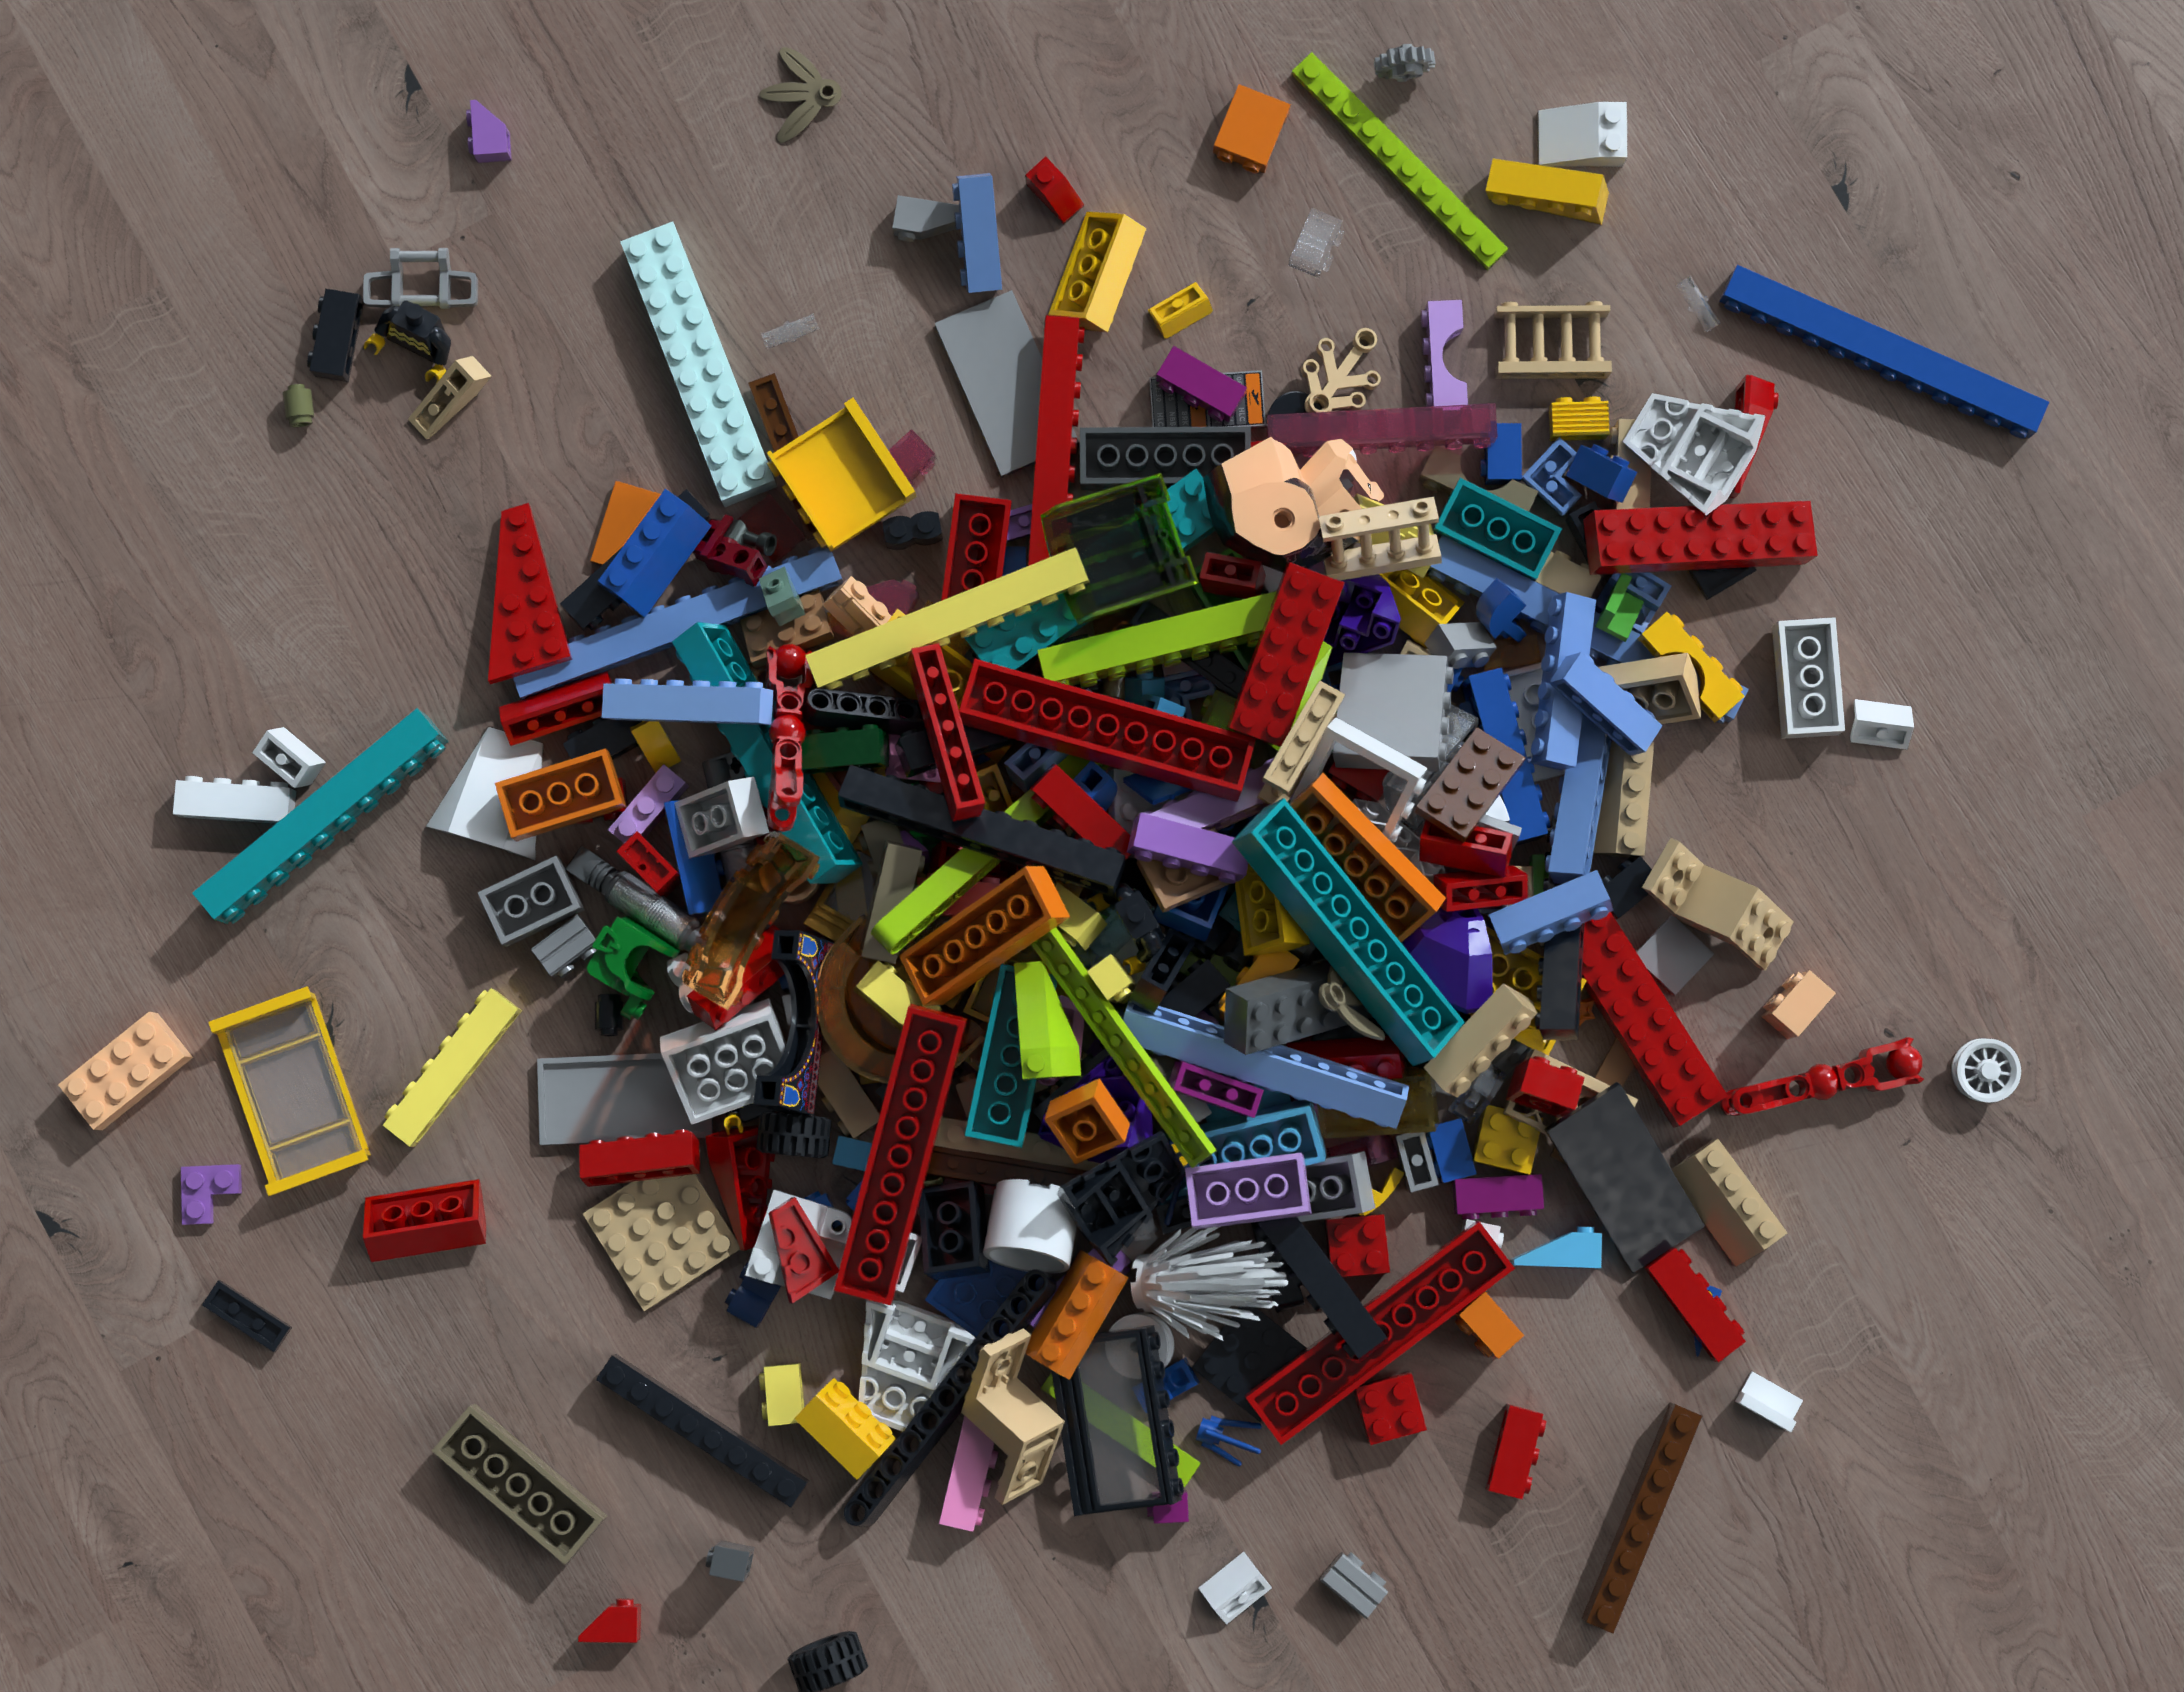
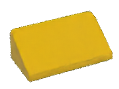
[1148,282,1213,339]

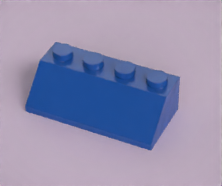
[598,489,711,618]
[664,800,729,919]

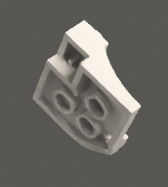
[745,1190,852,1300]

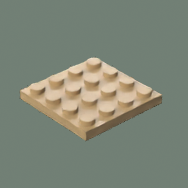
[583,1174,740,1311]

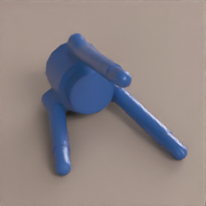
[1195,1416,1262,1467]

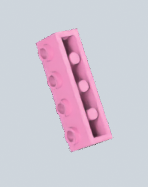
[939,1416,998,1532]

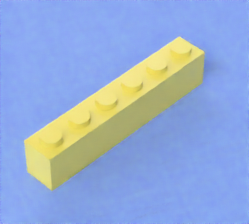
[383,988,522,1147]

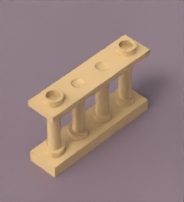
[1494,301,1612,379]
[1318,497,1442,581]
[1257,681,1345,805]

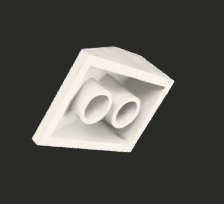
[1538,102,1627,167]

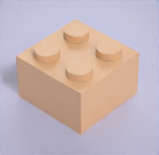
[1761,970,1836,1039]

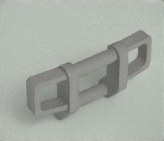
[363,248,478,309]

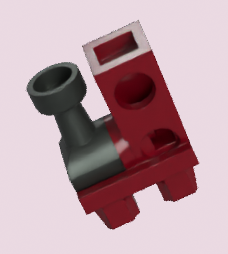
[693,514,777,587]

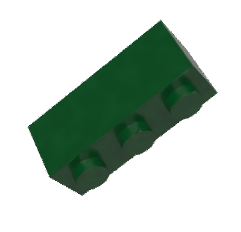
[801,725,889,774]

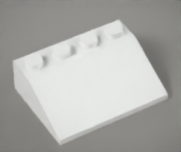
[660,998,786,1125]

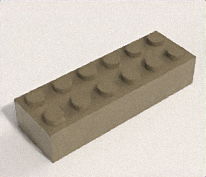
[432,1404,608,1565]

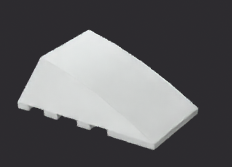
[1623,393,1765,515]
[426,727,543,860]
[858,1300,975,1432]

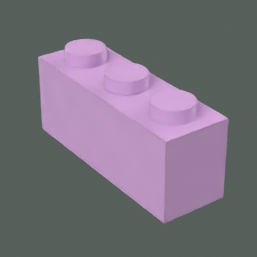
[608,764,689,843]

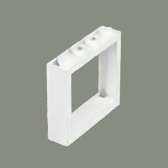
[1289,717,1428,843]

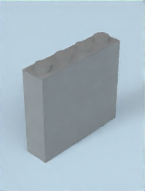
[1333,653,1454,771]

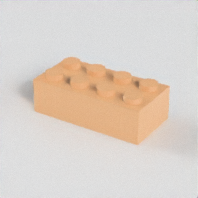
[58,1012,193,1130]

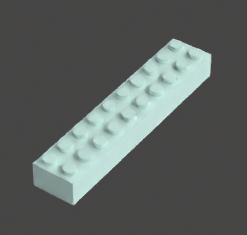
[620,221,777,507]

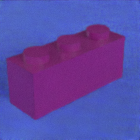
[1156,345,1247,422]
[1168,1061,1264,1118]
[1452,1174,1544,1220]

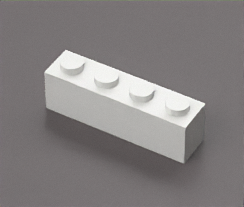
[173,776,296,824]

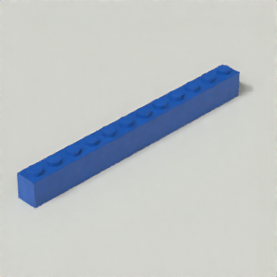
[1719,265,2049,439]

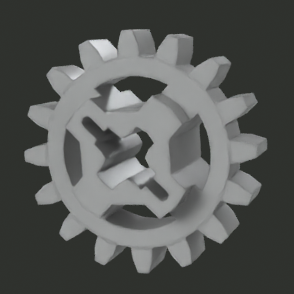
[1374,44,1436,82]

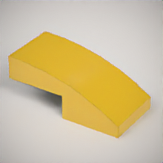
[630,721,681,773]
[1357,1167,1404,1216]

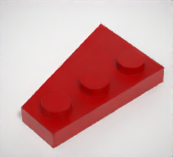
[768,1197,839,1304]

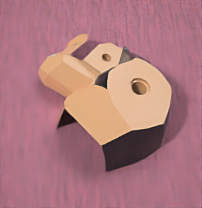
[1203,437,1384,573]

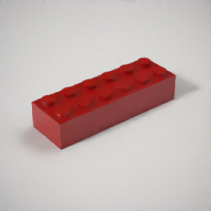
[1226,562,1345,748]

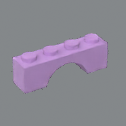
[1421,300,1468,419]

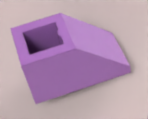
[466,100,512,163]

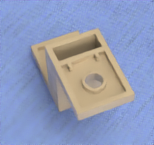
[1642,838,1794,971]
[961,1328,1065,1505]

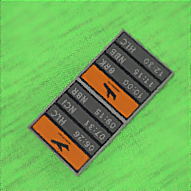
[1149,370,1266,429]

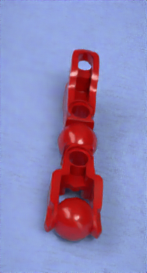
[765,644,813,831]
[1720,1037,1924,1116]

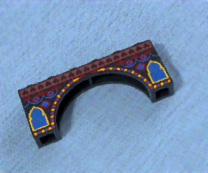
[753,930,834,1116]

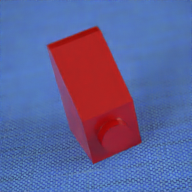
[1025,156,1084,224]
[578,1598,641,1643]

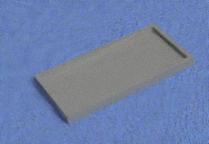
[935,290,1079,478]
[537,1053,713,1145]

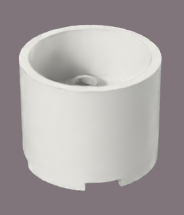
[983,1179,1077,1273]

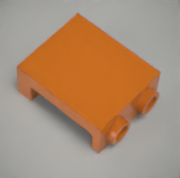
[1213,84,1291,173]

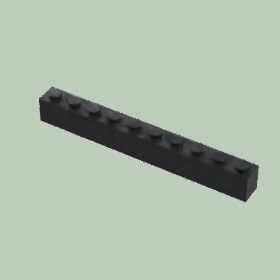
[838,765,1125,897]

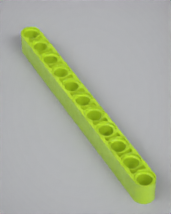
[871,755,1110,955]

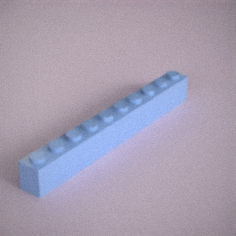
[1123,1001,1409,1129]

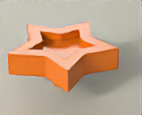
[1579,997,1596,1026]

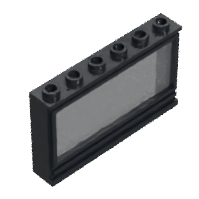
[1051,1325,1184,1516]

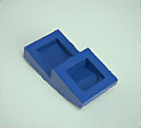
[1132,1357,1200,1413]

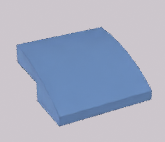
[1595,572,1672,634]

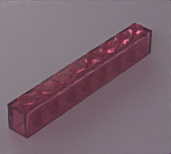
[1266,403,1498,457]

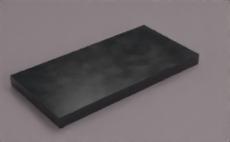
[1545,1082,1705,1273]

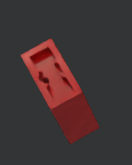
[617,831,682,897]

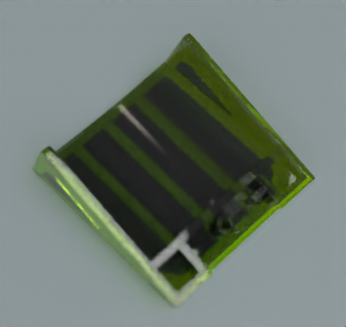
[1041,473,1199,625]

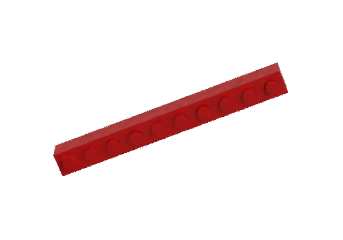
[1028,315,1085,566]

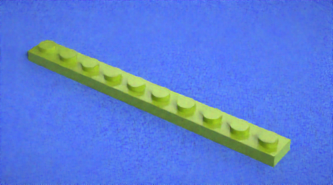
[1291,52,1508,270]
[1031,927,1217,1168]

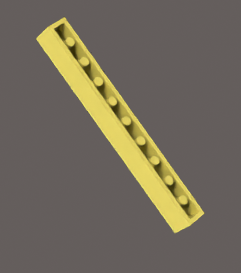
[805,548,1090,690]

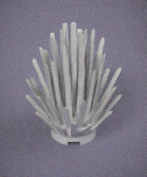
[1131,1227,1288,1340]

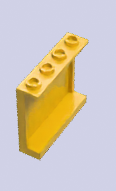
[766,397,917,552]

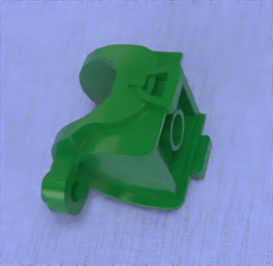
[587,916,680,1021]

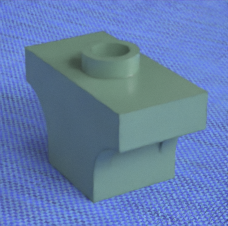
[759,566,805,626]

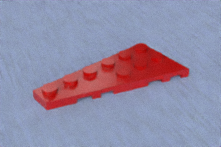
[488,503,573,685]

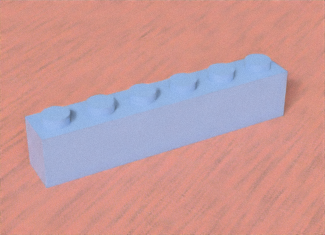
[602,679,773,725]

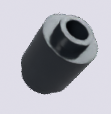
[595,994,624,1037]

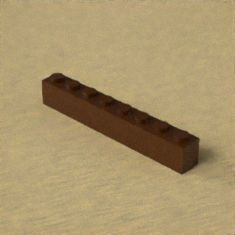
[1582,1403,1702,1634]

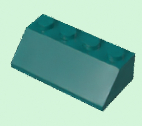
[1433,478,1562,581]

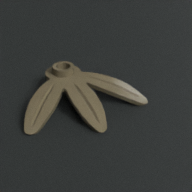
[760,47,842,143]
[1318,965,1385,1040]

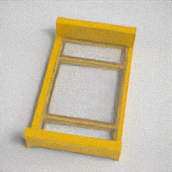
[208,986,371,1196]

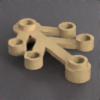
[1301,328,1381,420]

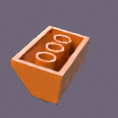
[1025,1250,1128,1380]

